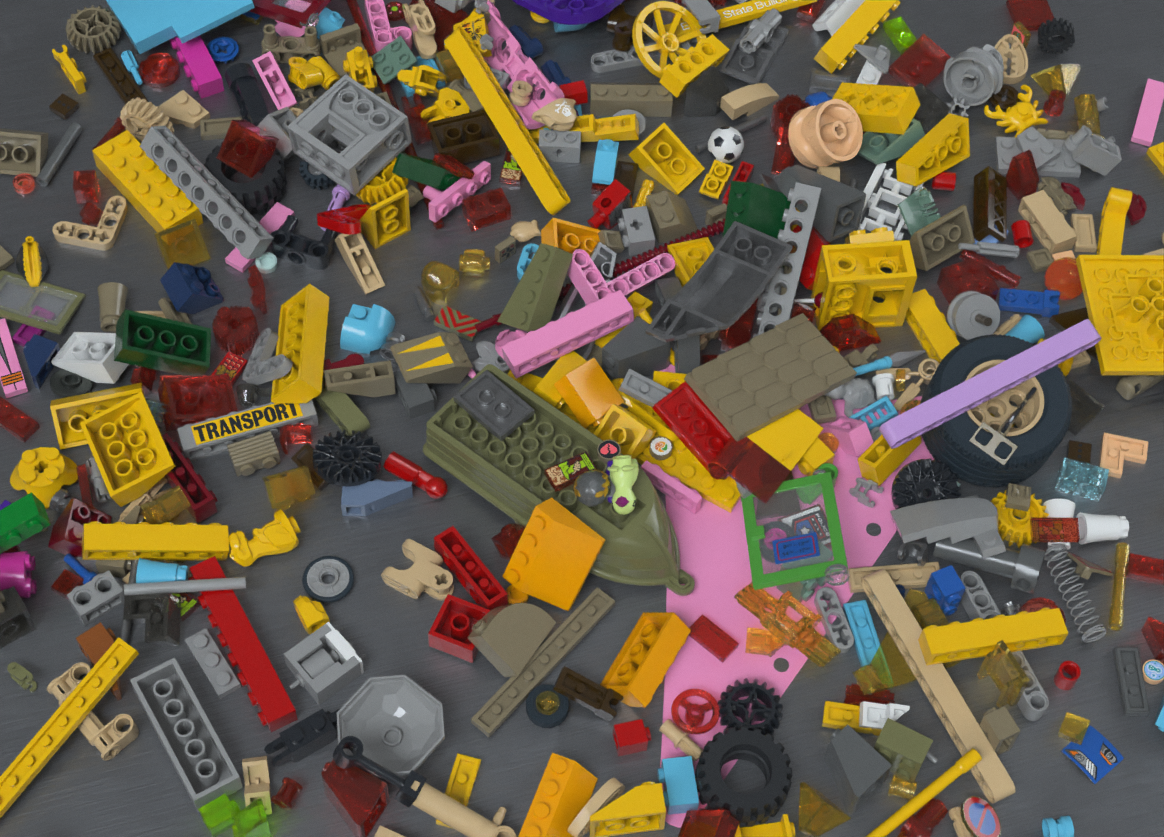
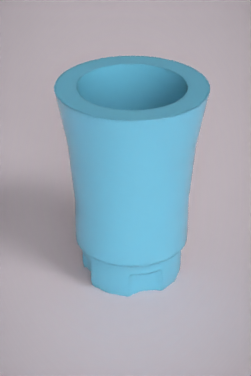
[1005,315,1045,344]
[136,558,188,583]

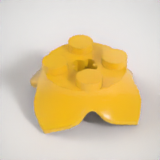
[10,447,81,509]

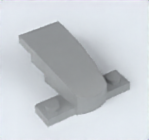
[890,495,1006,558]

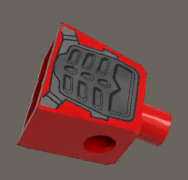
[587,179,633,230]

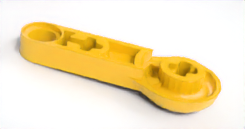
[611,378,679,441]

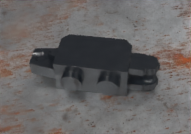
[264,708,341,767]

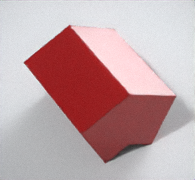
[559,80,588,105]

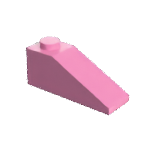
[252,51,298,110]

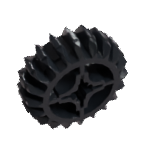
[717,678,783,736]

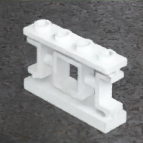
[858,163,925,241]

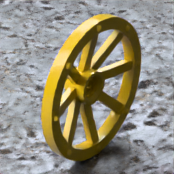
[632,1,706,79]

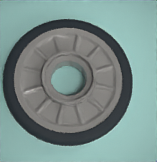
[302,556,354,603]

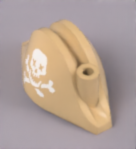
[531,98,577,131]

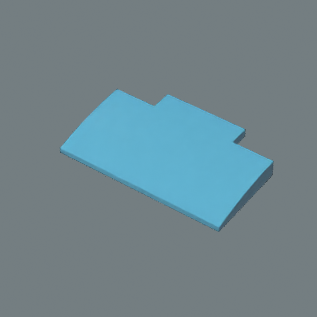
[106,0,255,54]

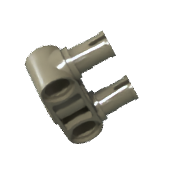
[261,24,321,64]

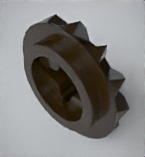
[988,84,1021,110]

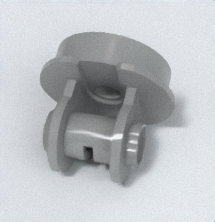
[943,44,1004,106]

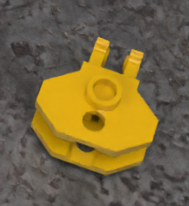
[397,65,447,97]
[420,87,470,126]

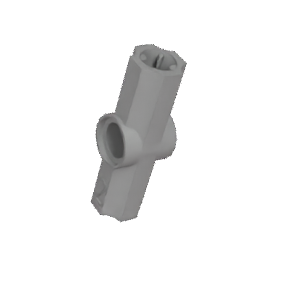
[740,8,782,54]

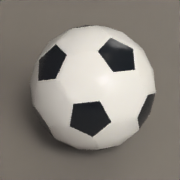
[708,126,744,163]

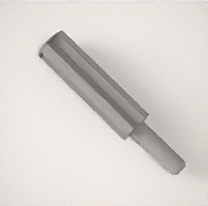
[958,242,1020,258]

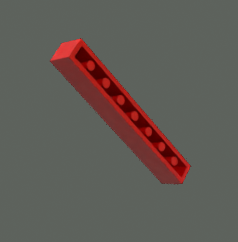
[188,556,298,733]

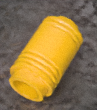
[308,56,340,90]

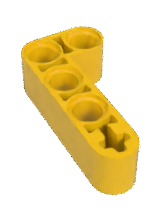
[1096,187,1132,255]

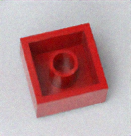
[428,594,491,663]

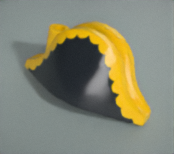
[16,236,49,287]

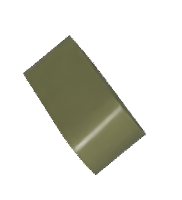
[315,386,370,436]

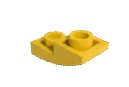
[699,160,734,200]

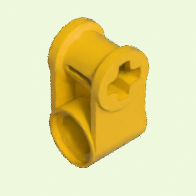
[288,57,323,89]

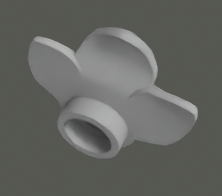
[471,341,510,373]

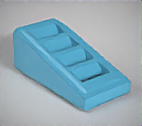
[849,396,899,431]

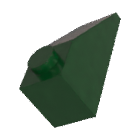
[392,153,461,190]

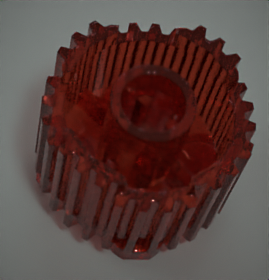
[770,94,810,141]
[212,305,259,356]

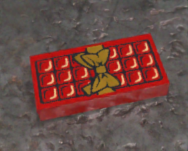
[205,352,248,397]

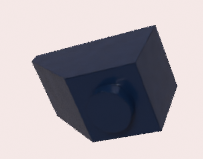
[23,334,60,389]

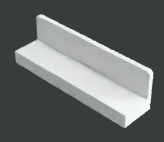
[812,0,865,37]

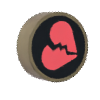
[597,440,621,464]

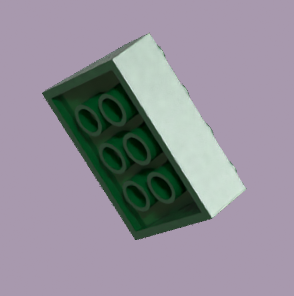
[722,181,791,268]

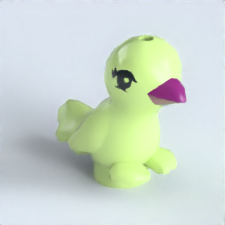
[607,455,639,515]

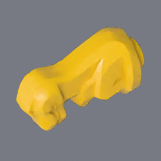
[229,509,301,567]

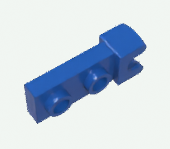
[998,288,1060,318]

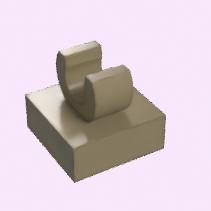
[1005,483,1032,511]

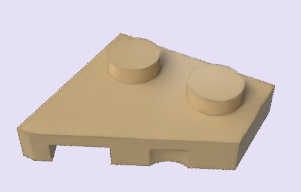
[158,90,210,129]

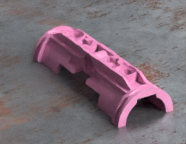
[483,0,564,129]

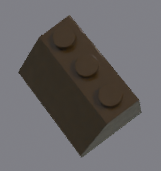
[427,109,500,166]

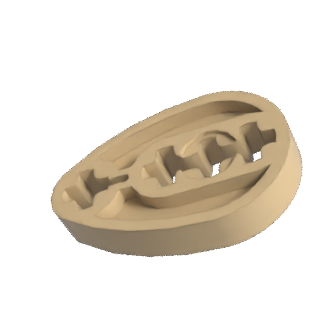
[994,34,1028,84]
[567,778,625,837]

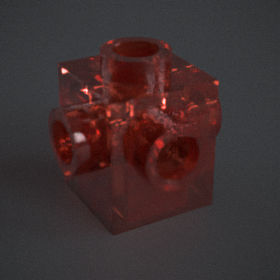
[491,523,525,561]

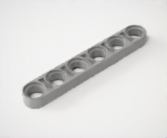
[591,38,697,73]

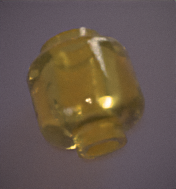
[459,249,490,277]

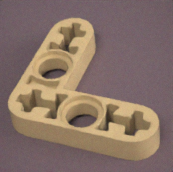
[52,196,128,251]

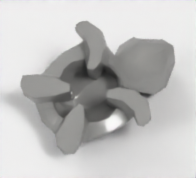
[824,378,877,418]

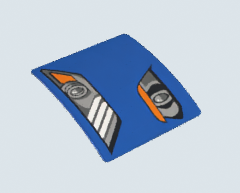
[1061,726,1124,784]

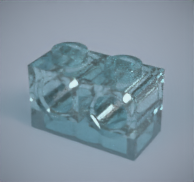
[1054,457,1109,502]

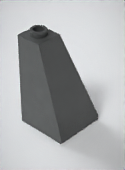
[779,165,866,242]

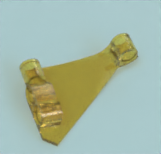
[852,589,962,694]

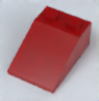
[790,225,831,290]

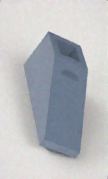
[341,479,413,516]

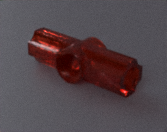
[897,798,948,837]

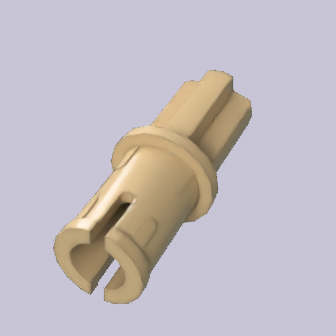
[659,719,703,761]

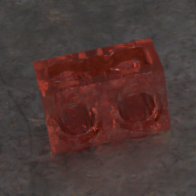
[462,188,511,231]

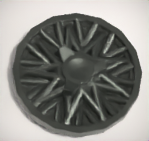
[50,369,93,398]

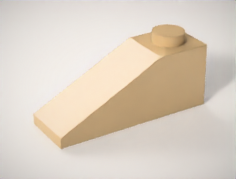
[335,233,385,295]

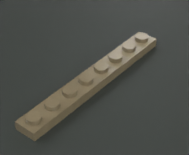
[471,587,615,737]

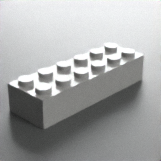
[130,657,243,812]

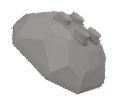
[337,674,445,778]

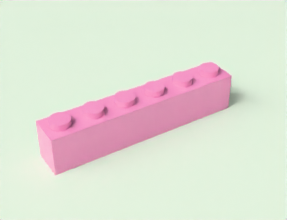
[502,290,634,378]

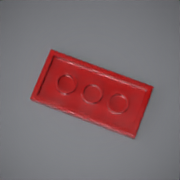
[652,381,744,476]

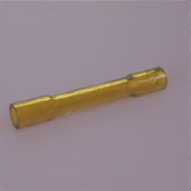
[1108,543,1130,631]

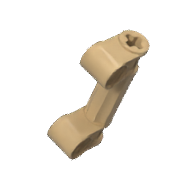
[47,662,139,761]

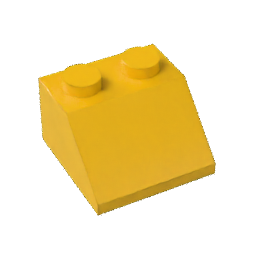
[594,404,657,459]

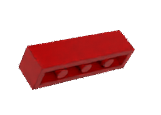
[722,161,754,205]

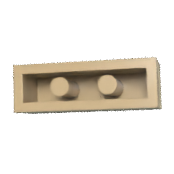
[1018,190,1077,256]

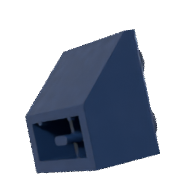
[160,262,224,314]

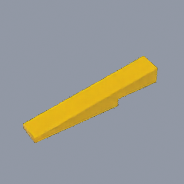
[528,114,639,144]

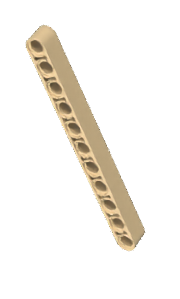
[861,569,1016,804]

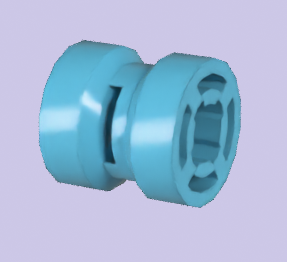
[1042,815,1074,837]

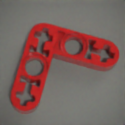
[317,204,371,235]

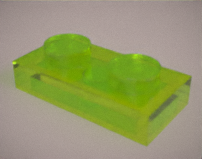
[882,16,920,55]

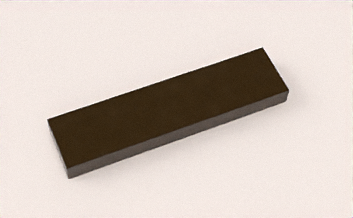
[92,47,148,105]

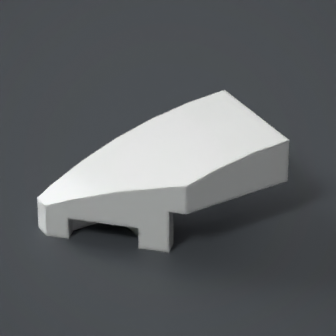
[859,701,910,730]

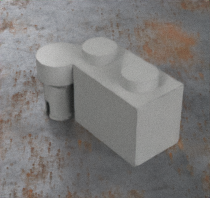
[1064,125,1122,176]

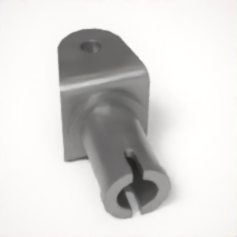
[897,537,928,567]

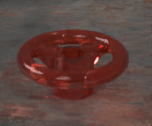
[671,689,720,734]

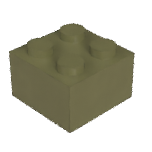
[874,718,933,783]

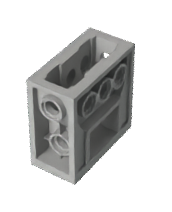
[287,74,412,196]

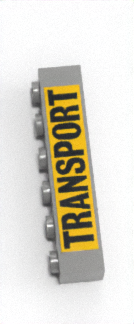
[177,400,319,461]

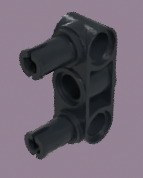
[270,215,338,270]

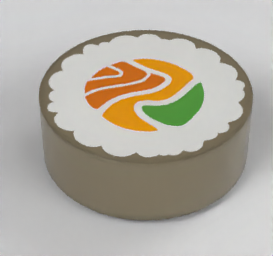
[649,437,672,460]

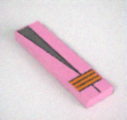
[0,318,28,399]

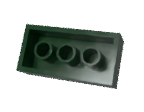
[114,309,211,379]

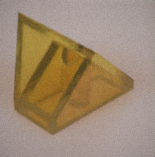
[1030,64,1081,100]
[799,782,851,837]

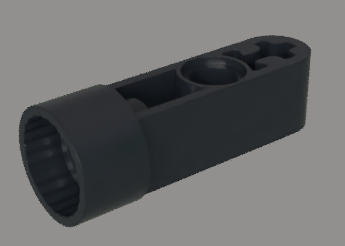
[225,63,269,133]

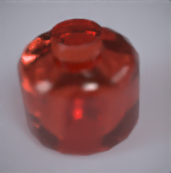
[79,202,103,226]

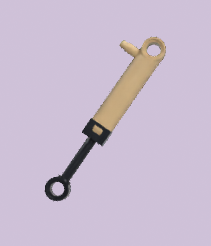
[333,736,516,837]

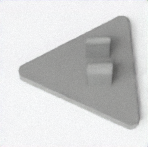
[854,44,891,74]

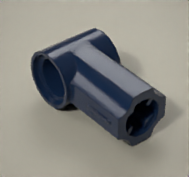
[509,25,544,59]
[541,60,571,86]

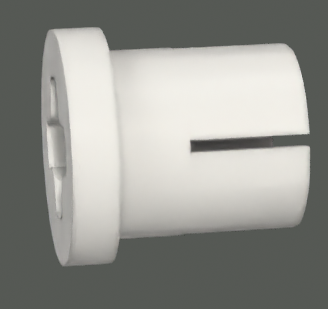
[872,373,895,401]

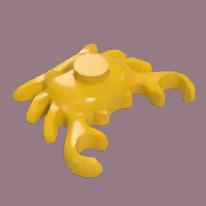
[984,84,1048,137]

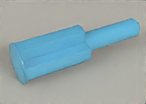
[121,50,143,85]

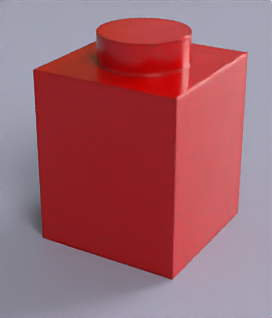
[613,719,651,757]

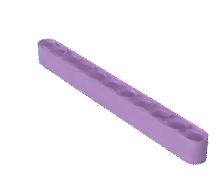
[879,319,1102,449]

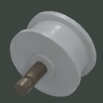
[947,291,1000,340]

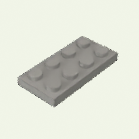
[994,136,1081,178]

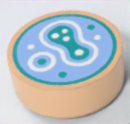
[1142,659,1164,685]

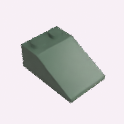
[857,119,925,165]

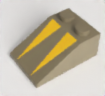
[390,332,473,384]

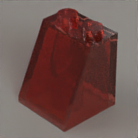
[321,760,390,837]

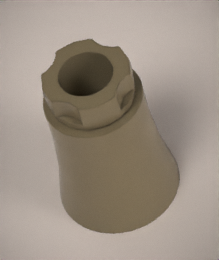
[97,282,129,333]

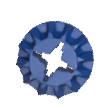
[207,37,239,64]

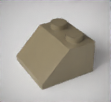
[646,191,697,243]

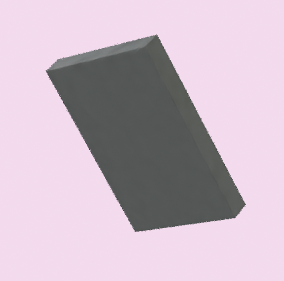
[453,370,534,441]

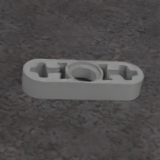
[814,587,854,654]

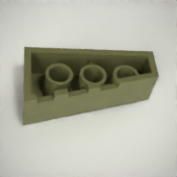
[497,243,573,332]

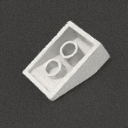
[51,332,129,384]

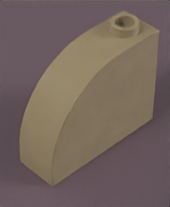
[468,603,556,677]

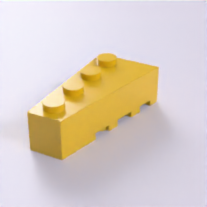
[896,113,970,187]

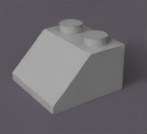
[253,107,297,160]

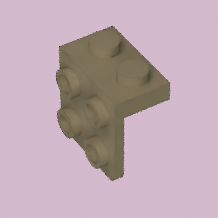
[320,23,369,79]

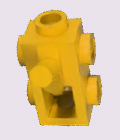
[343,46,377,93]

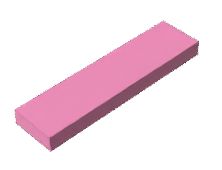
[1130,78,1164,147]
[225,202,295,273]

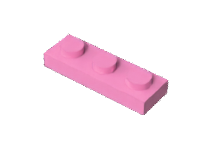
[641,460,702,514]

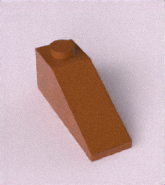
[76,622,122,701]

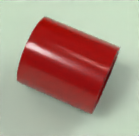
[932,172,956,191]
[1011,220,1034,248]
[1054,661,1081,690]

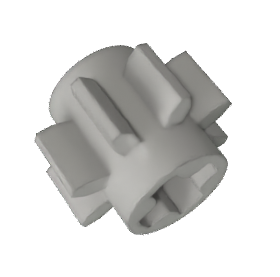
[944,96,970,117]

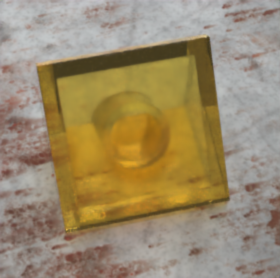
[154,218,211,269]

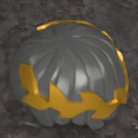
[574,470,611,507]

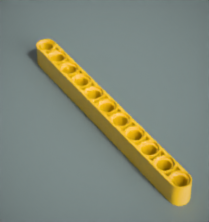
[444,27,571,216]

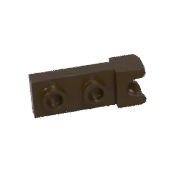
[553,666,623,721]

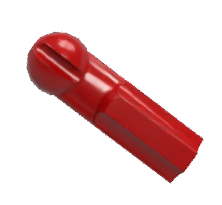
[383,451,448,499]

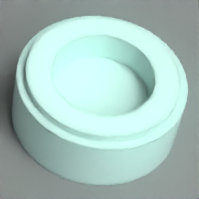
[255,252,278,274]

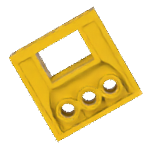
[811,240,917,331]

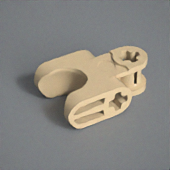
[402,0,437,59]
[381,539,454,601]

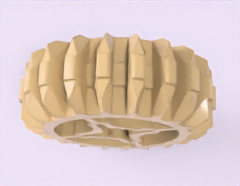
[120,97,174,143]

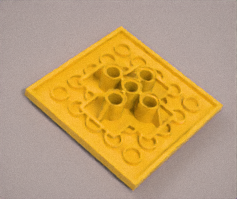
[1076,255,1164,376]

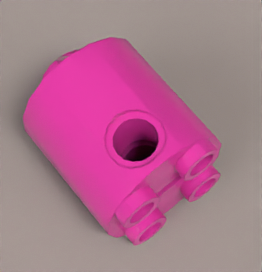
[0,551,37,600]

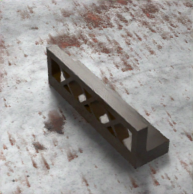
[973,166,1007,242]

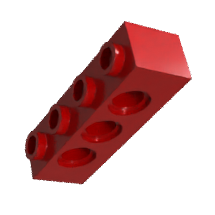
[434,526,508,610]

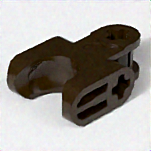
[606,4,654,51]

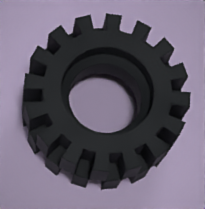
[1038,18,1075,54]

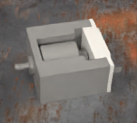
[284,622,366,705]

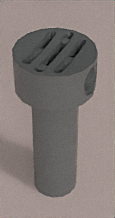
[933,538,1046,595]

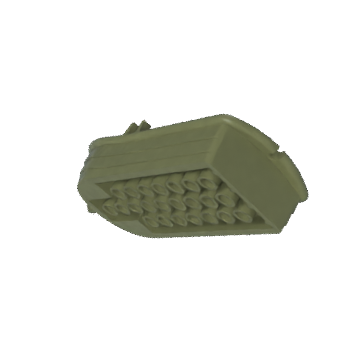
[423,364,695,596]

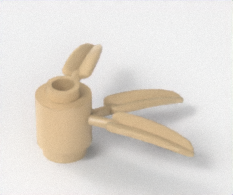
[876,358,939,411]

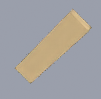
[846,561,940,593]

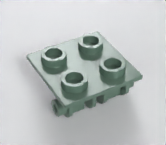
[371,35,418,84]
[898,187,941,237]

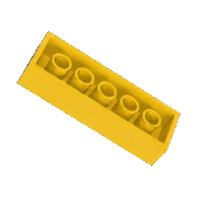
[92,130,203,245]

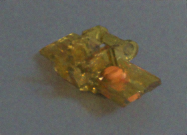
[734,582,841,667]

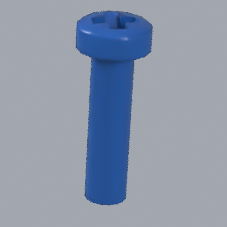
[64,554,97,584]

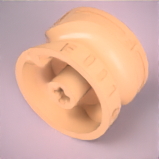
[788,99,863,169]

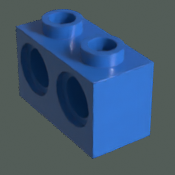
[923,565,966,618]

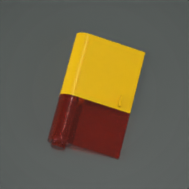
[708,409,824,504]

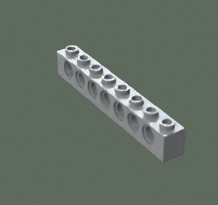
[140,126,273,259]
[753,182,821,338]

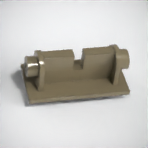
[1037,177,1077,217]

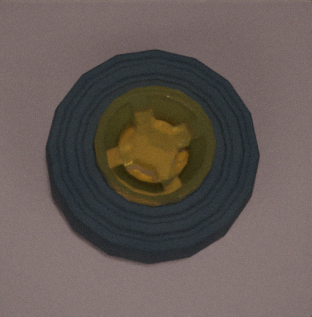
[526,684,569,728]

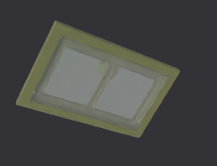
[0,270,86,335]

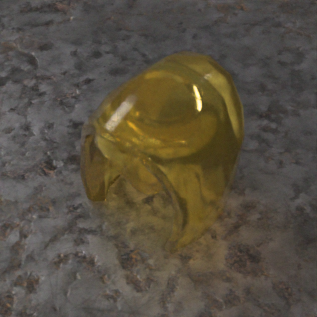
[421,261,460,306]

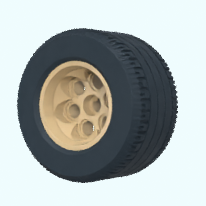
[920,334,1072,487]

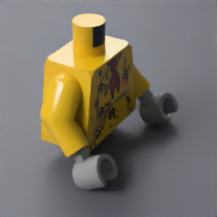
[443,0,494,57]

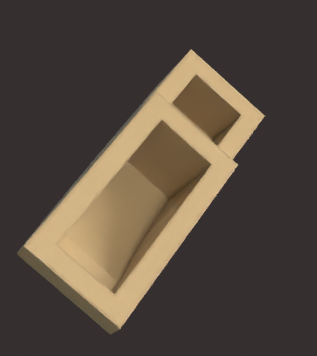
[720,83,779,120]

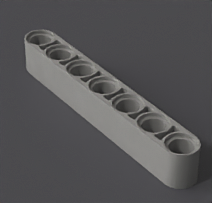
[960,571,1049,721]

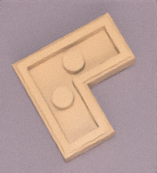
[1098,433,1148,478]

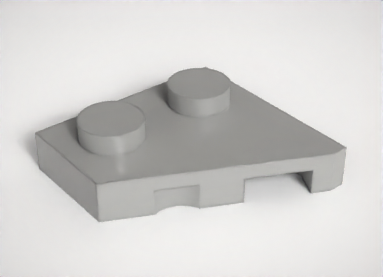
[1016,126,1061,176]

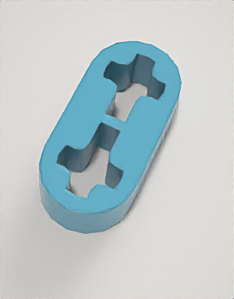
[517,243,539,280]

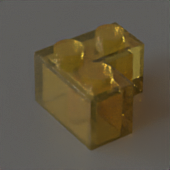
[262,465,315,510]

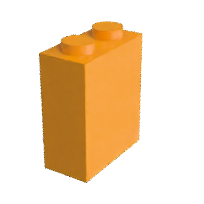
[554,358,625,428]

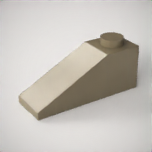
[324,360,396,398]

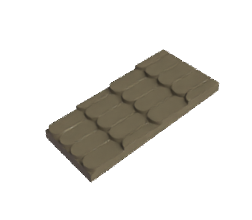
[684,313,857,442]

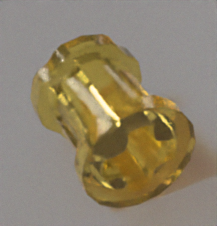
[887,774,917,802]

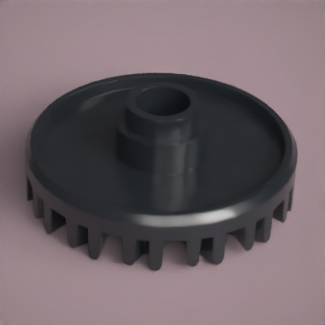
[313,429,382,487]
[891,459,961,509]

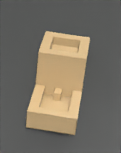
[242,756,272,817]

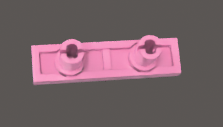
[423,160,491,223]

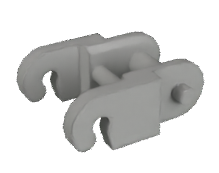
[849,478,884,508]

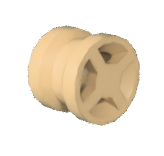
[509,80,533,106]

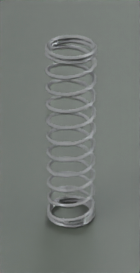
[1044,544,1107,643]

